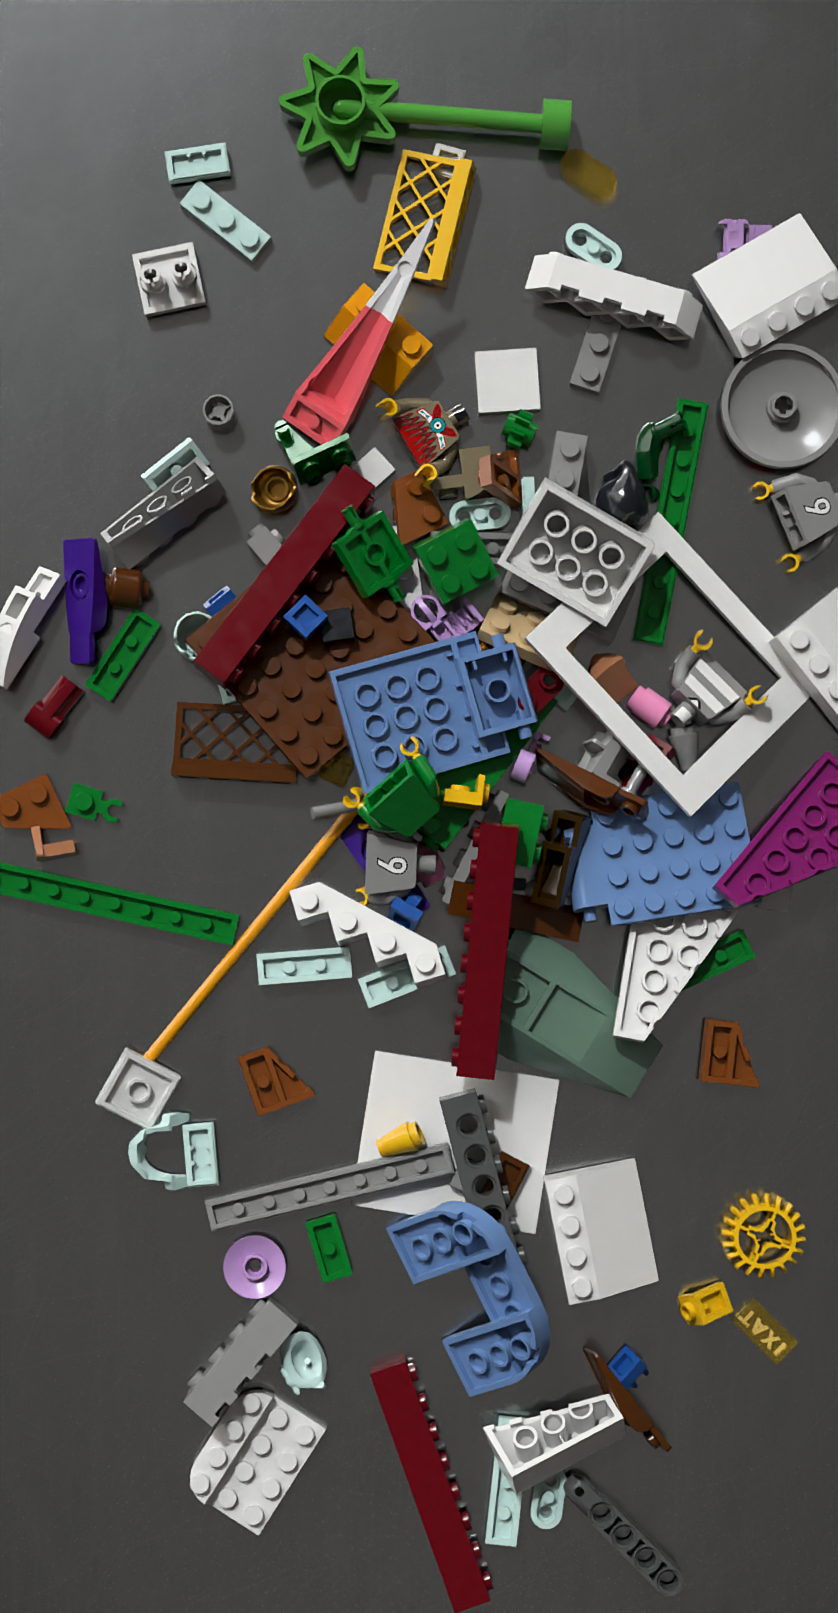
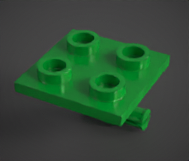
[275,420,357,485]

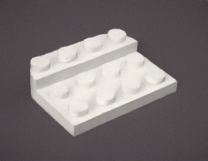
[190,1389,327,1536]

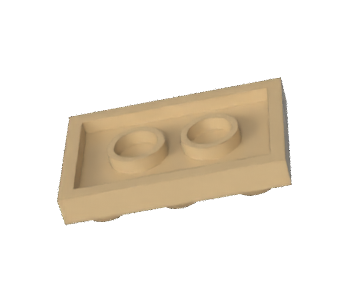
[477,593,580,672]

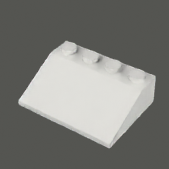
[692,213,838,358]
[497,477,655,627]
[768,586,838,730]
[543,1158,659,1305]

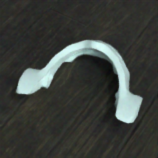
[128,1112,189,1190]

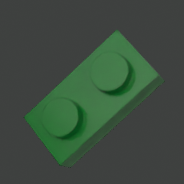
[305,1213,353,1284]

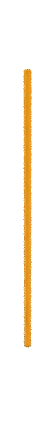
[144,643,489,1062]

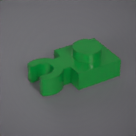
[65,782,124,823]

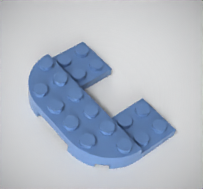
[386,1201,550,1397]

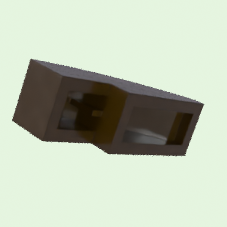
[530,809,592,910]

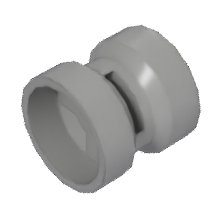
[203,394,235,430]

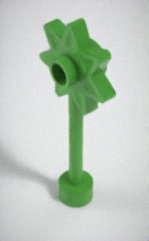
[279,46,572,171]

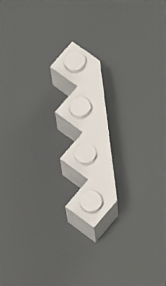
[525,252,703,341]
[289,882,447,988]

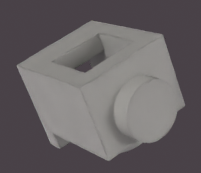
[246,523,285,566]

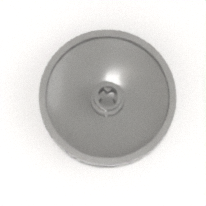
[720,343,838,469]

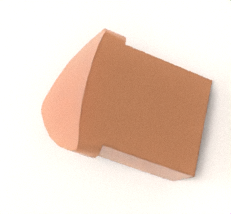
[590,653,638,703]
[31,826,77,862]

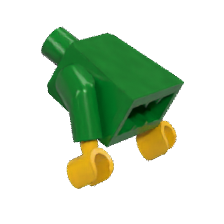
[343,736,441,837]

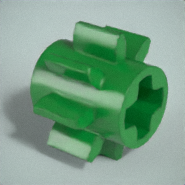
[501,409,539,450]

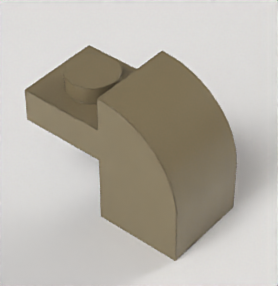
[431,445,491,500]

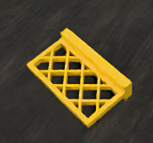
[373,149,477,288]

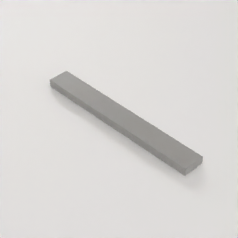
[205,1142,455,1231]

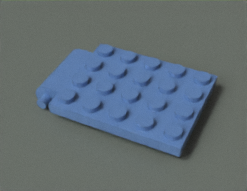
[328,631,538,795]
[564,781,762,927]

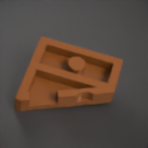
[477,449,522,508]
[391,470,449,546]
[0,773,73,829]
[698,1018,760,1087]
[237,1047,315,1117]

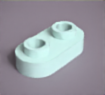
[565,223,622,270]
[449,497,511,532]
[530,1470,566,1529]

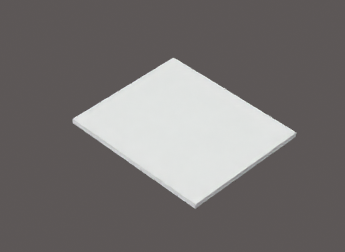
[351,1051,559,1234]

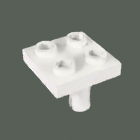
[132,242,206,317]

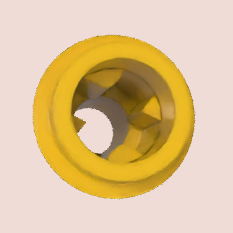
[376,1121,425,1157]

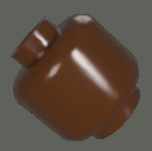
[105,567,149,609]

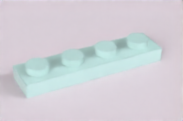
[485,1415,527,1547]

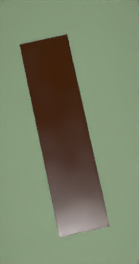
[447,880,584,942]

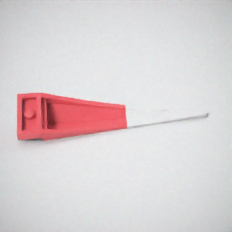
[282,218,436,445]

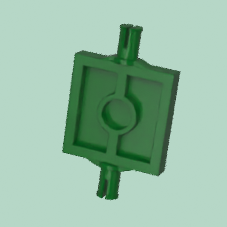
[331,505,414,603]

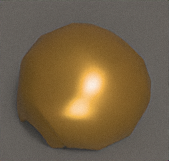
[251,465,298,513]

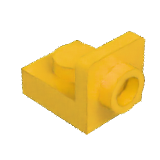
[441,774,490,810]
[678,1282,734,1326]

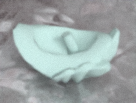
[280,1331,327,1395]

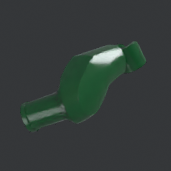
[635,411,688,501]

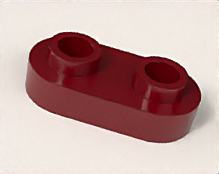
[517,667,564,715]

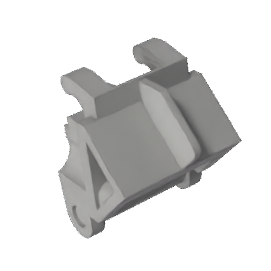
[578,730,647,796]

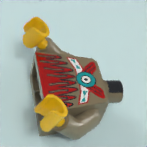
[375,398,470,488]

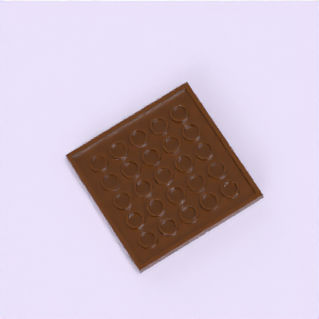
[185,553,435,781]

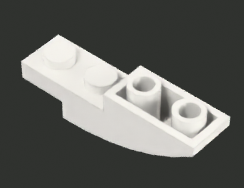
[0,566,67,690]

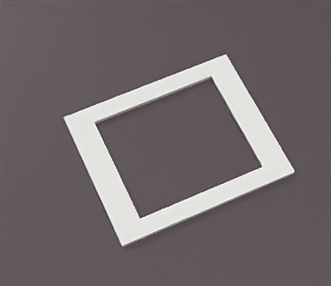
[524,512,811,817]

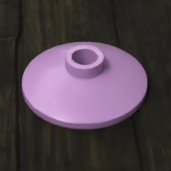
[223,1235,286,1299]

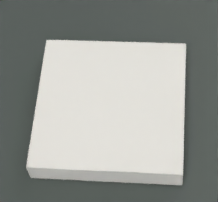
[474,348,540,415]
[95,1047,181,1129]

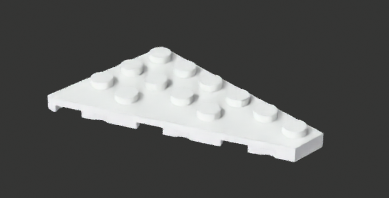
[612,907,742,1043]

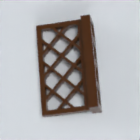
[171,702,298,785]

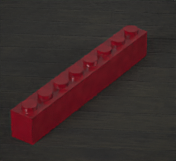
[193,464,376,689]
[451,821,520,1080]
[370,1356,494,1613]

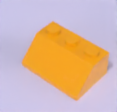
[323,283,433,398]

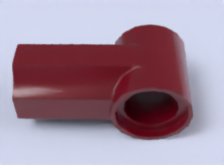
[24,675,84,740]

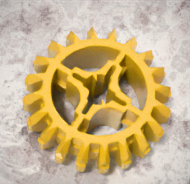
[721,1193,806,1279]

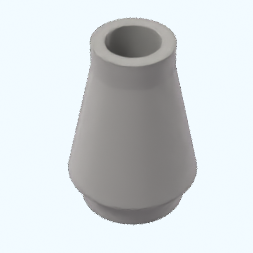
[668,723,699,771]

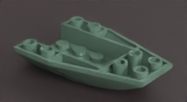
[461,929,663,1098]

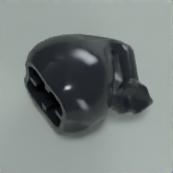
[595,460,649,525]

